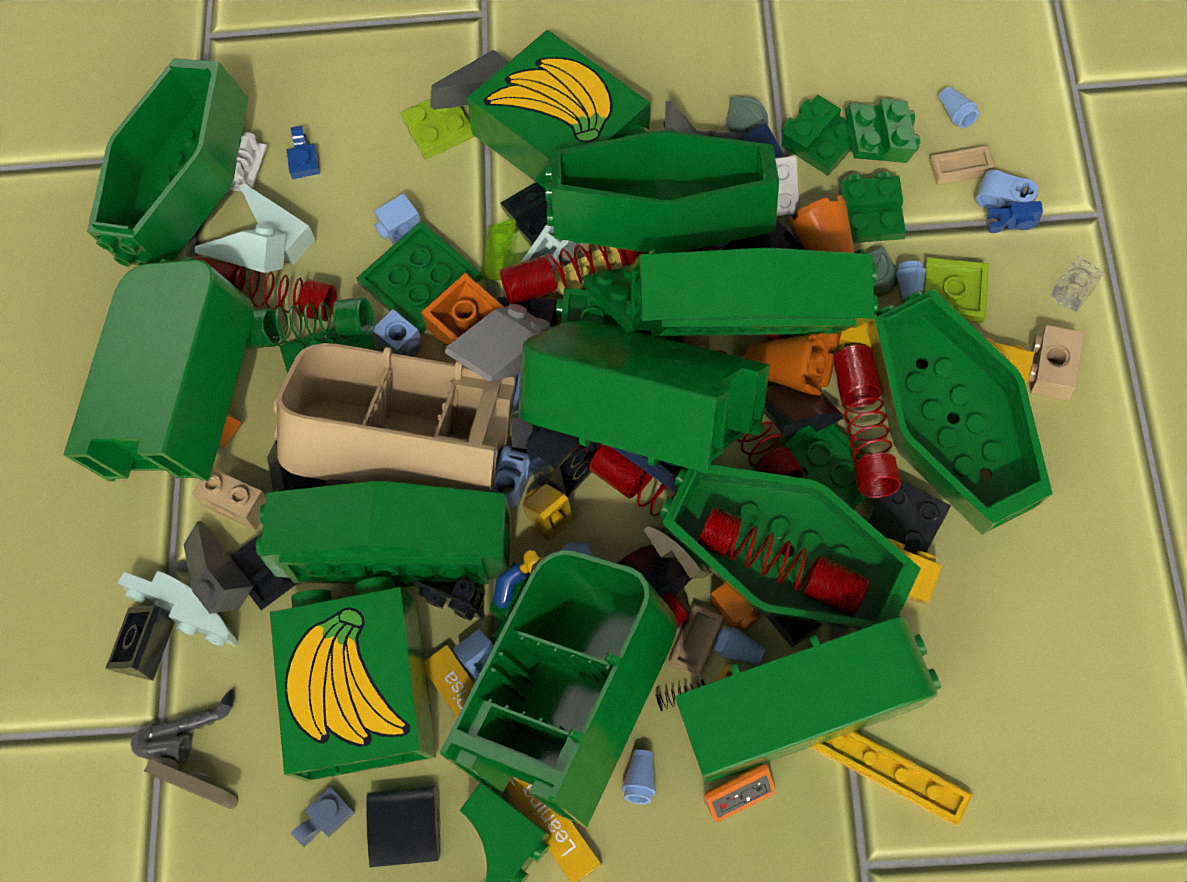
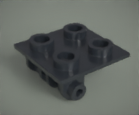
[868,480,951,555]
[412,578,484,621]

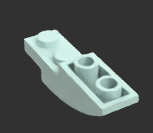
[118,571,238,647]

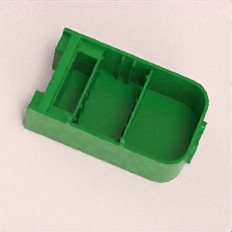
[63,257,254,482]
[518,321,770,473]
[440,550,677,827]
[675,616,941,784]

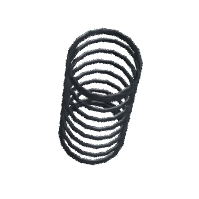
[655,679,705,711]

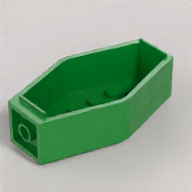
[87,58,248,267]
[545,130,779,254]
[630,248,878,336]
[869,289,1053,535]
[660,464,921,630]
[256,481,511,587]

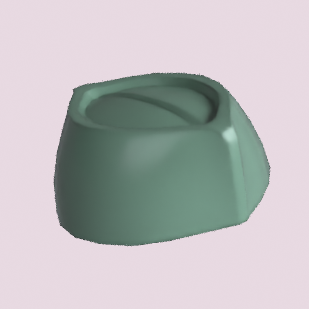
[726,97,769,133]
[869,247,897,297]

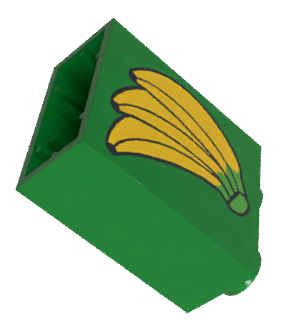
[467,30,651,189]
[270,577,436,781]

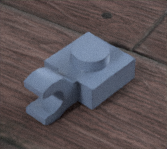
[291,786,355,847]

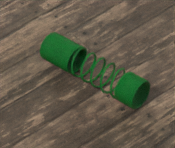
[245,297,374,350]

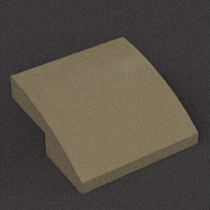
[643,526,713,578]

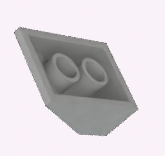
[445,304,552,382]

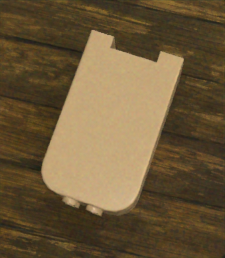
[274,343,516,492]

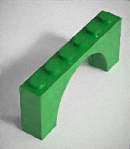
[459,782,551,882]

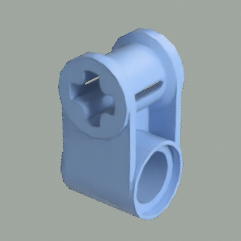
[976,170,1039,209]
[493,445,533,509]

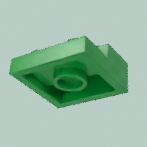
[781,95,852,176]
[845,99,920,163]
[838,172,906,243]
[556,288,622,328]

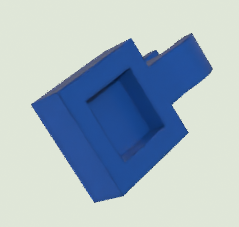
[286,126,320,179]
[986,201,1043,233]

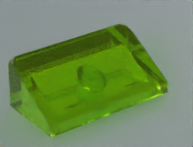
[481,220,518,280]

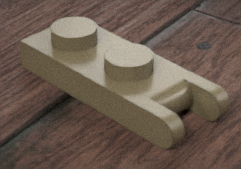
[144,757,238,809]

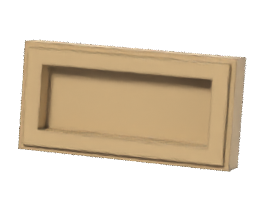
[929,145,996,185]
[669,604,725,679]

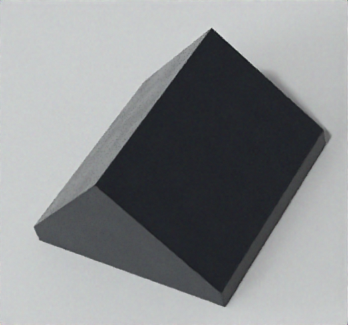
[105,605,175,681]

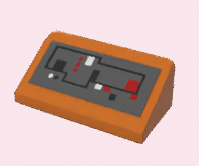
[704,763,775,822]

